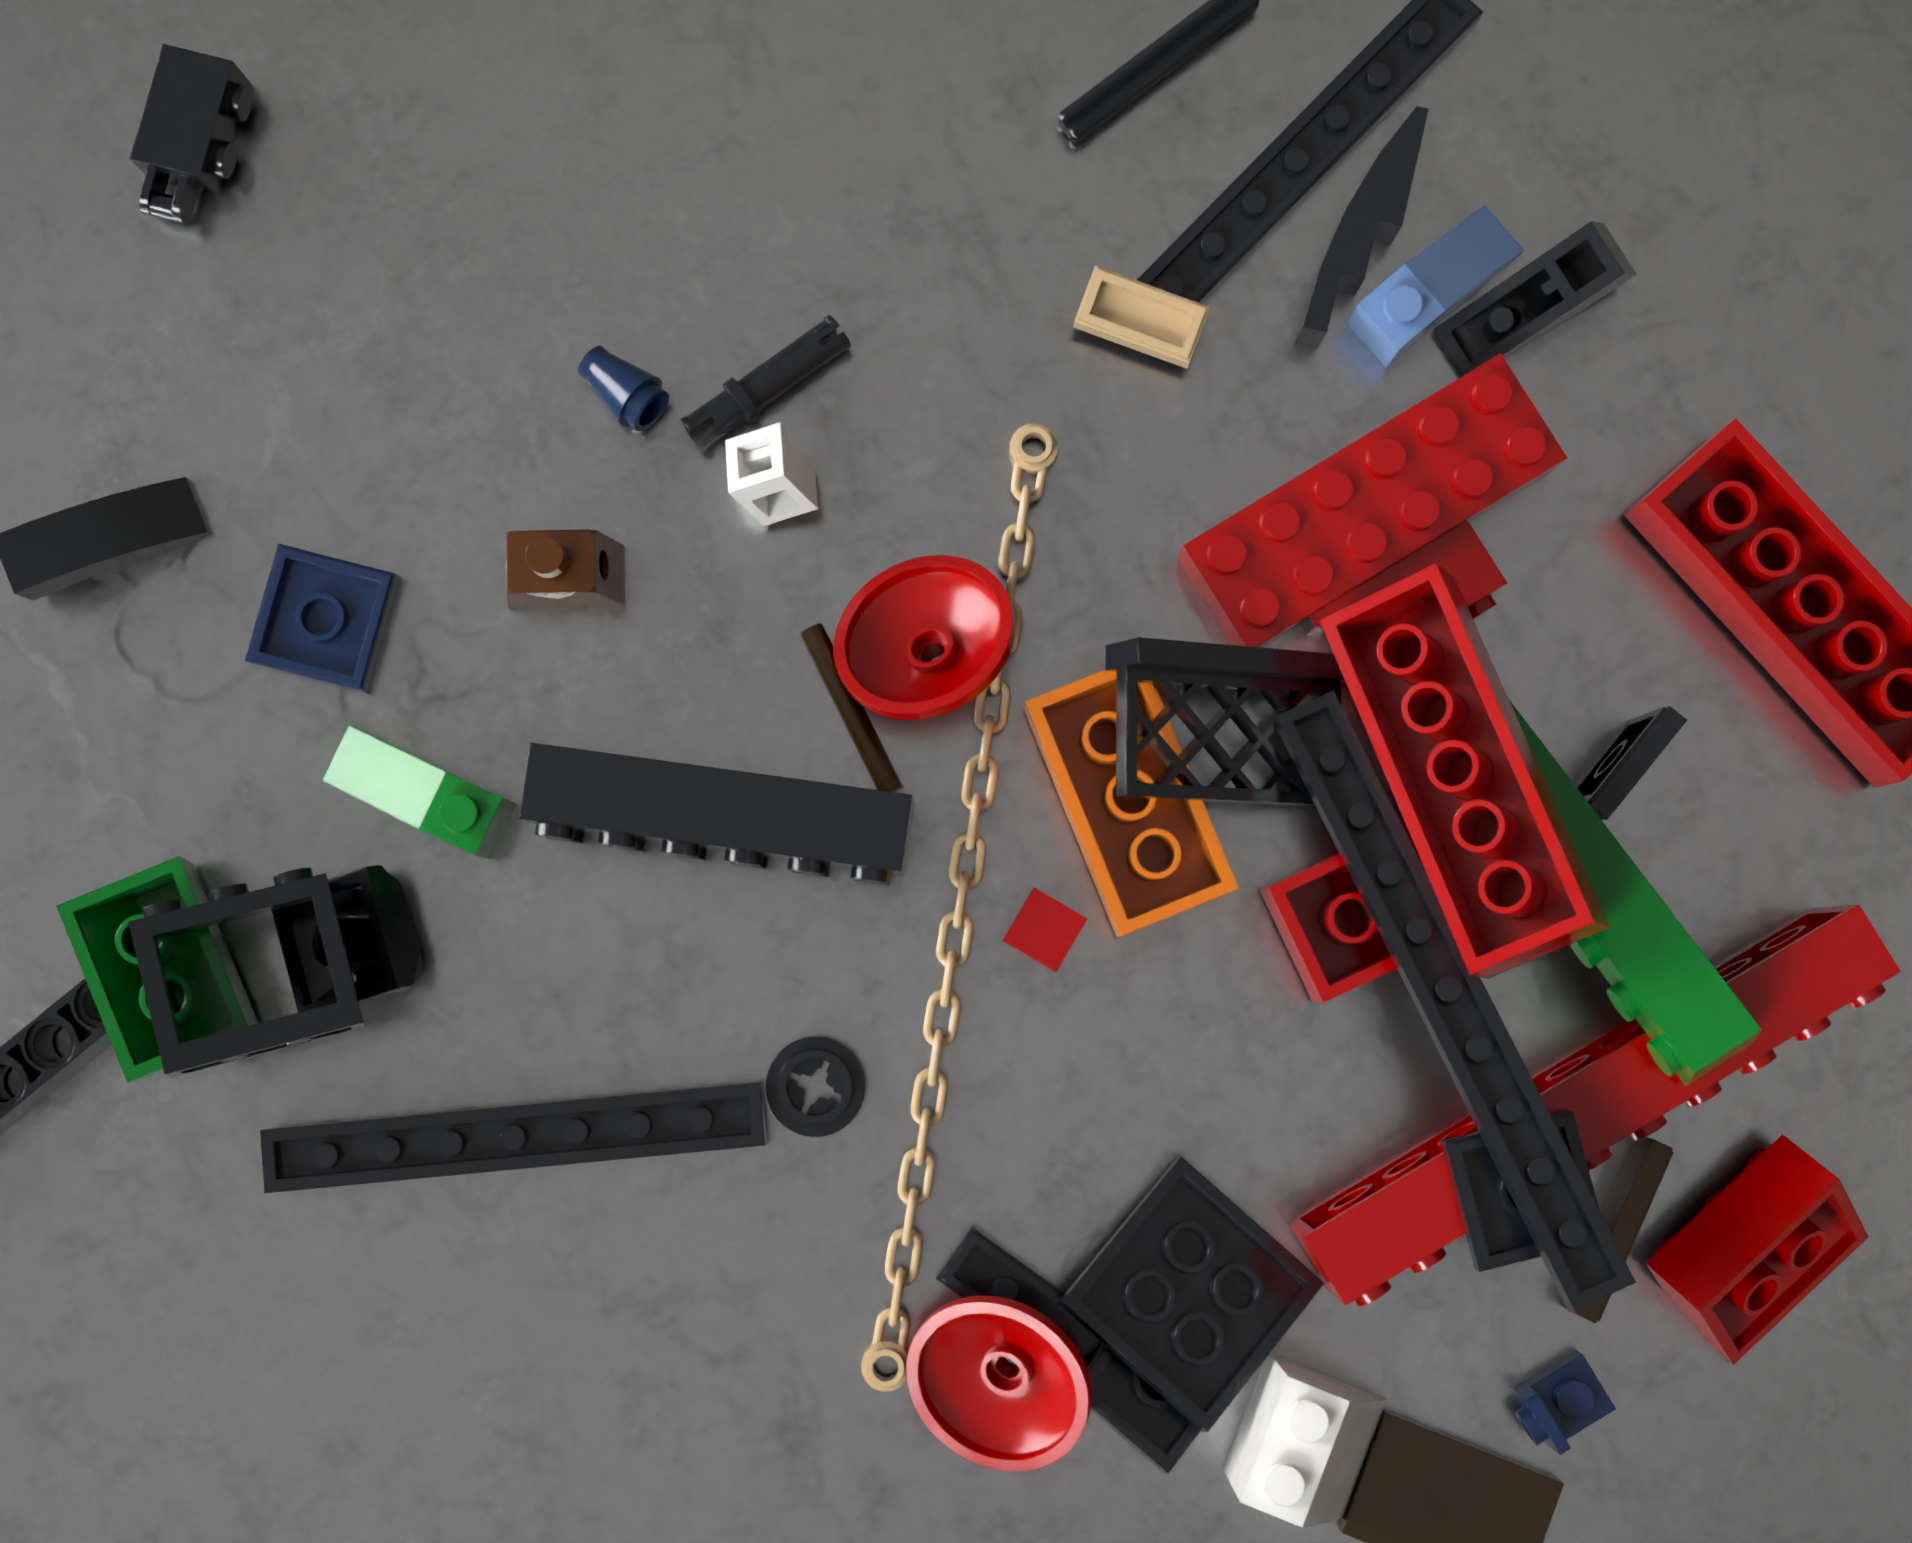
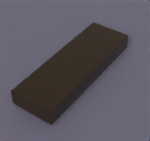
[1560,1137,1674,1323]

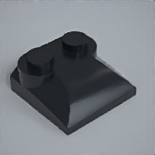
[272,865,421,1013]

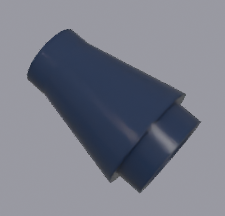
[578,346,669,431]

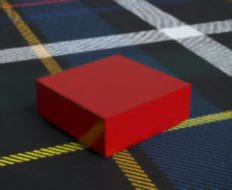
[1003,887,1087,972]

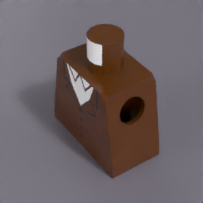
[506,529,625,609]

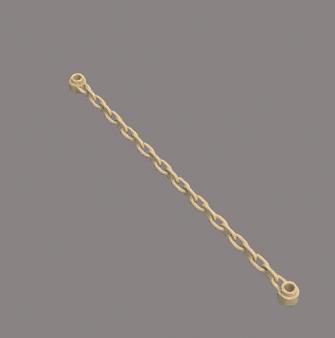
[861,423,1058,1392]

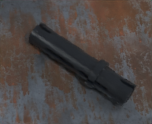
[680,315,851,452]

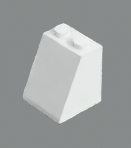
[1223,1352,1387,1528]

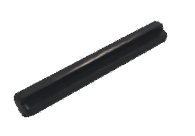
[1058,0,1260,143]

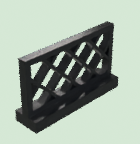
[1105,637,1345,806]

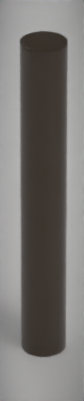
[800,623,903,792]

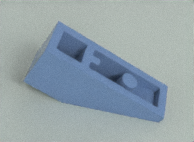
[1346,205,1524,368]

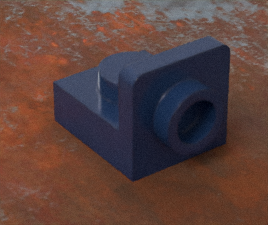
[1513,1350,1616,1455]

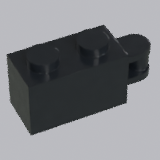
[129,43,253,224]

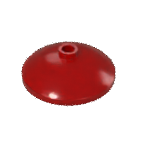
[833,555,1016,720]
[906,1296,1092,1471]

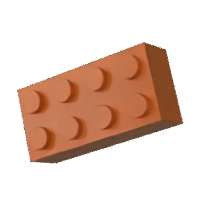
[1024,670,1239,937]

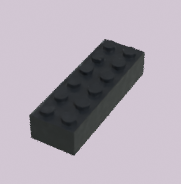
[519,742,915,886]

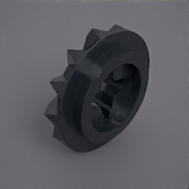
[766,1036,866,1137]

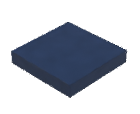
[245,543,401,694]

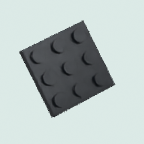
[1058,1157,1325,1432]

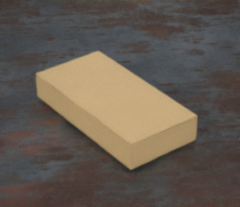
[1073,266,1210,369]

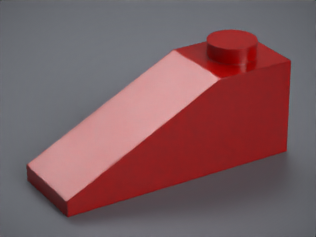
[1301,520,1507,635]

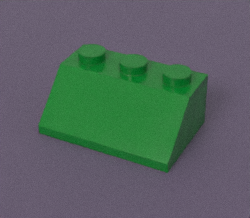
[56,856,258,1083]

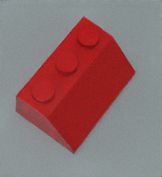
[1646,1134,1869,1365]

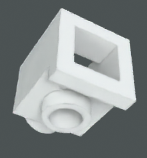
[725,422,818,526]

